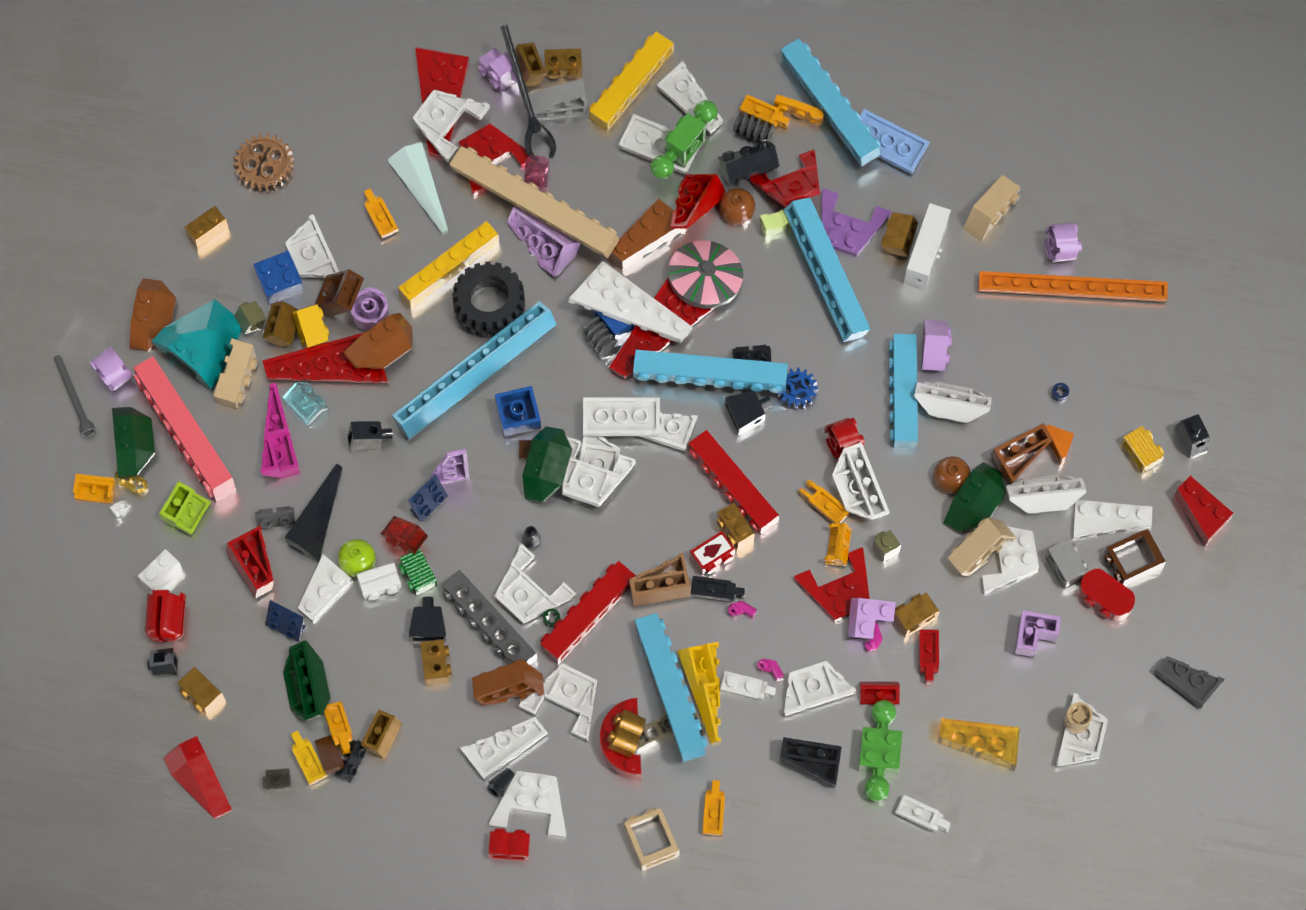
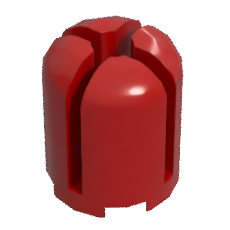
[144,590,187,643]

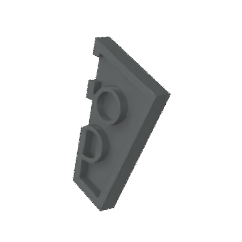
[1154,656,1225,708]

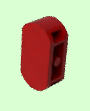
[1079,569,1135,621]

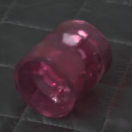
[524,155,550,189]

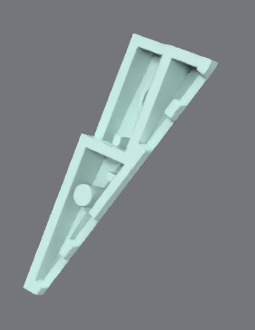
[388,142,448,235]

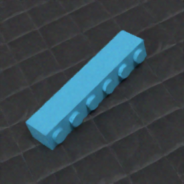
[889,334,918,448]

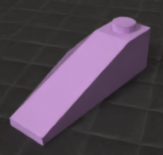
[507,206,580,277]
[430,449,469,484]

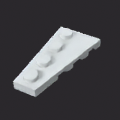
[639,412,698,452]

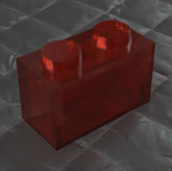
[380,516,428,554]

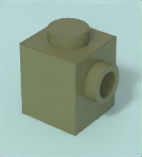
[235,301,266,334]
[873,530,901,562]

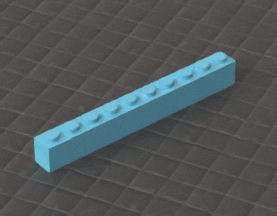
[392,301,557,439]

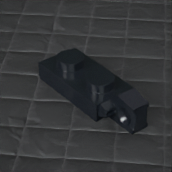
[691,576,745,601]

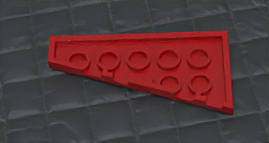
[415,47,469,158]
[609,277,714,379]
[262,332,388,384]

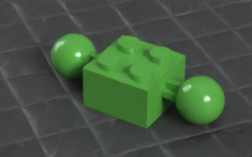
[650,100,718,179]
[858,700,903,802]

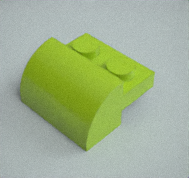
[159,481,211,536]

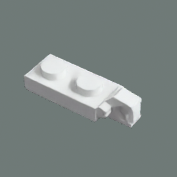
[720,671,776,701]
[895,795,951,832]

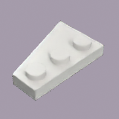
[298,554,352,623]

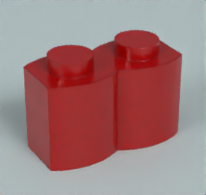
[488,828,530,861]

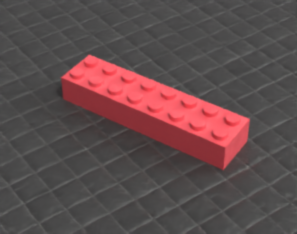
[133,356,236,502]

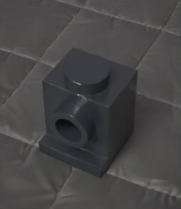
[147,648,178,675]

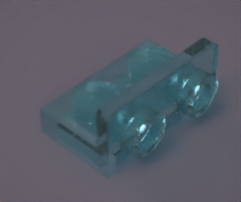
[282,382,329,425]

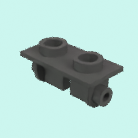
[255,505,295,528]

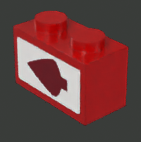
[689,531,735,575]

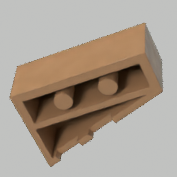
[629,552,691,607]

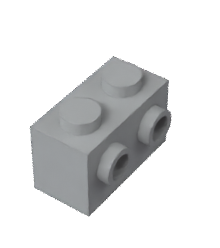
[1046,539,1088,587]

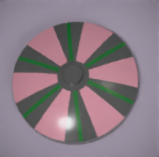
[668,240,743,309]

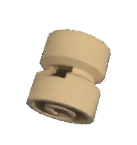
[1064,702,1093,734]

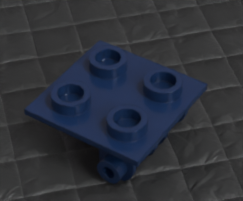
[408,474,448,523]
[265,600,307,642]

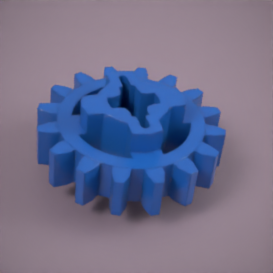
[778,367,818,409]

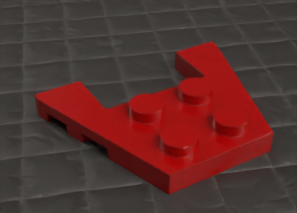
[459,123,533,196]
[748,149,820,207]
[794,547,870,622]

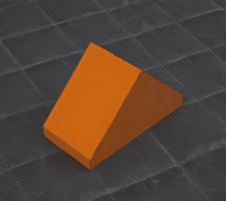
[1046,425,1074,465]

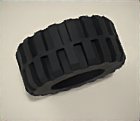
[452,261,525,337]

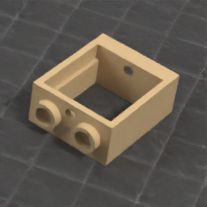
[624,808,679,870]

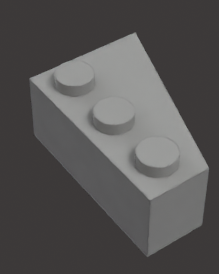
[529,78,587,120]

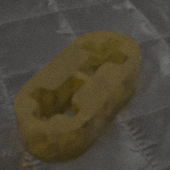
[114,471,149,496]

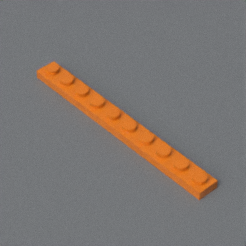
[978,271,1168,302]

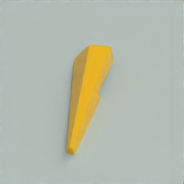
[677,642,721,743]

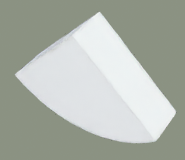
[110,500,131,519]

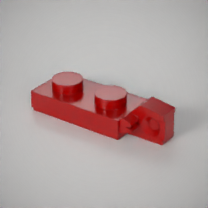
[919,629,939,684]

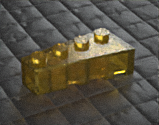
[938,718,1020,771]

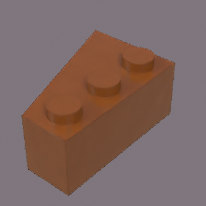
[472,659,545,706]

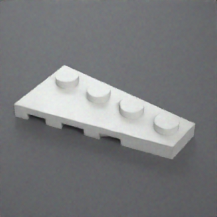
[657,61,723,135]
[1073,500,1153,538]
[460,717,547,780]

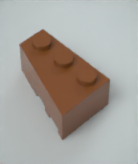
[990,423,1053,485]

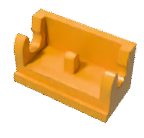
[73,474,116,504]
[824,523,852,566]

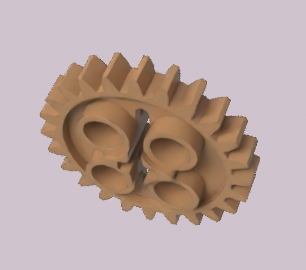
[233,133,294,192]

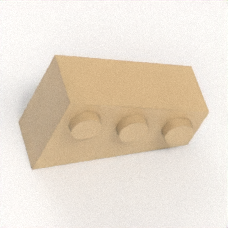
[963,175,1021,241]
[214,338,258,409]
[948,518,1017,576]

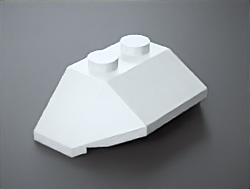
[914,382,992,423]
[832,442,890,520]
[1006,475,1086,514]

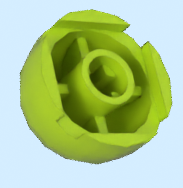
[338,539,376,577]

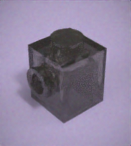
[262,768,292,794]

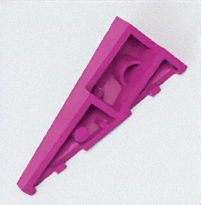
[261,383,300,479]

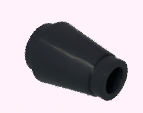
[522,526,541,548]
[487,768,515,797]

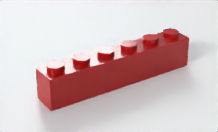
[688,430,779,535]
[540,560,636,664]

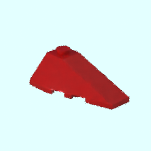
[163,736,232,819]

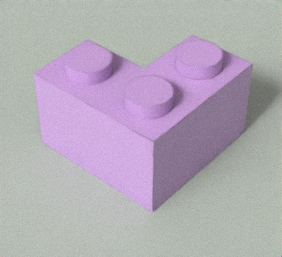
[478,47,517,93]
[922,320,952,371]
[847,598,896,639]
[1015,610,1061,657]

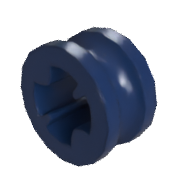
[1051,383,1070,402]

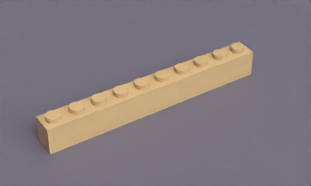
[449,146,619,259]

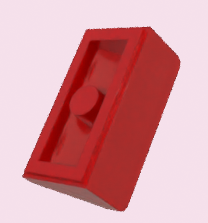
[860,682,900,704]

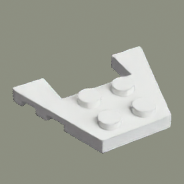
[412,90,490,163]
[563,437,636,507]
[973,526,1039,594]
[495,544,577,624]
[519,663,597,741]
[489,771,566,838]

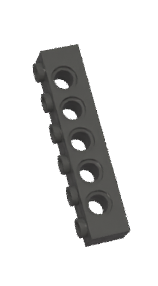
[442,570,537,665]

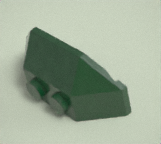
[112,407,155,478]
[522,426,573,503]
[943,462,1006,533]
[283,640,331,721]

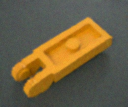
[774,94,824,125]
[798,480,850,523]

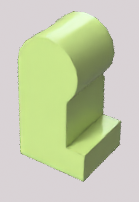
[760,209,792,237]

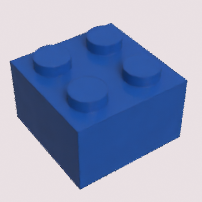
[253,250,304,305]
[495,386,541,437]

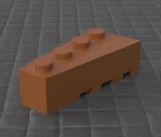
[609,199,687,270]

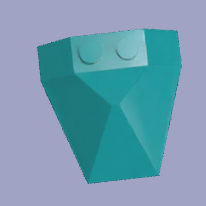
[151,299,242,390]

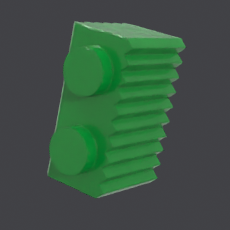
[398,548,438,595]

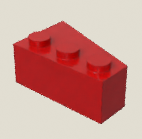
[1174,475,1234,546]

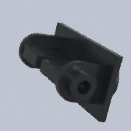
[732,344,771,362]
[335,740,366,783]

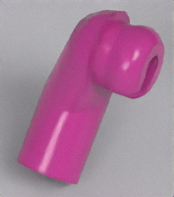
[728,601,757,618]
[865,623,883,651]
[757,658,785,681]

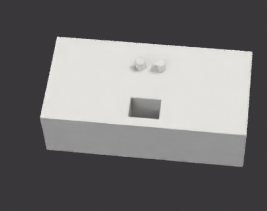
[904,203,951,290]

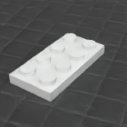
[618,114,701,175]
[583,397,660,436]

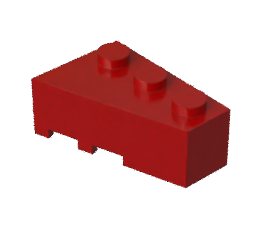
[226,525,274,599]

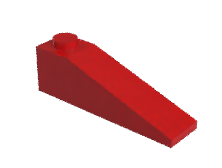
[670,174,726,229]

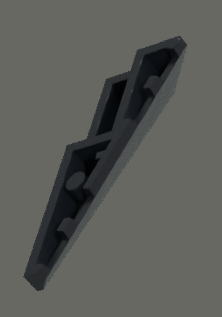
[284,463,343,562]

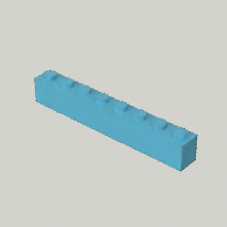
[781,38,881,166]
[784,198,871,342]
[633,350,788,393]
[635,613,708,762]

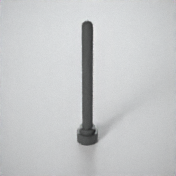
[54,355,96,437]

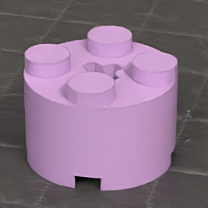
[1045,222,1082,262]
[351,288,389,331]
[90,346,133,391]

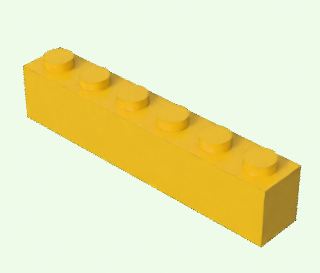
[589,31,674,131]
[398,221,499,309]

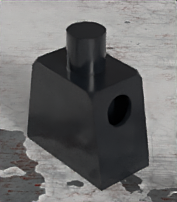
[724,391,773,435]
[1175,414,1210,458]
[347,421,393,453]
[409,596,447,642]

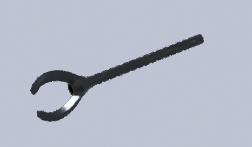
[500,25,556,162]

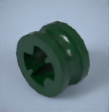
[543,609,560,628]

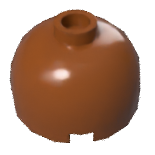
[719,188,756,226]
[933,456,971,495]

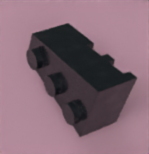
[718,141,780,186]
[780,737,842,787]

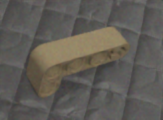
[634,710,706,754]

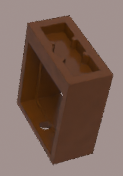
[314,269,364,317]
[1104,528,1166,585]

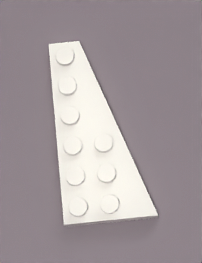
[568,261,693,343]

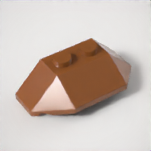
[129,278,176,352]
[343,313,412,369]

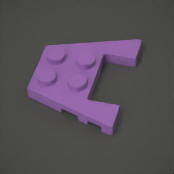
[822,188,892,257]

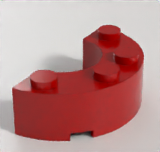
[600,698,642,780]

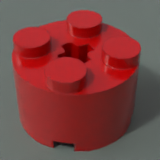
[824,417,865,461]

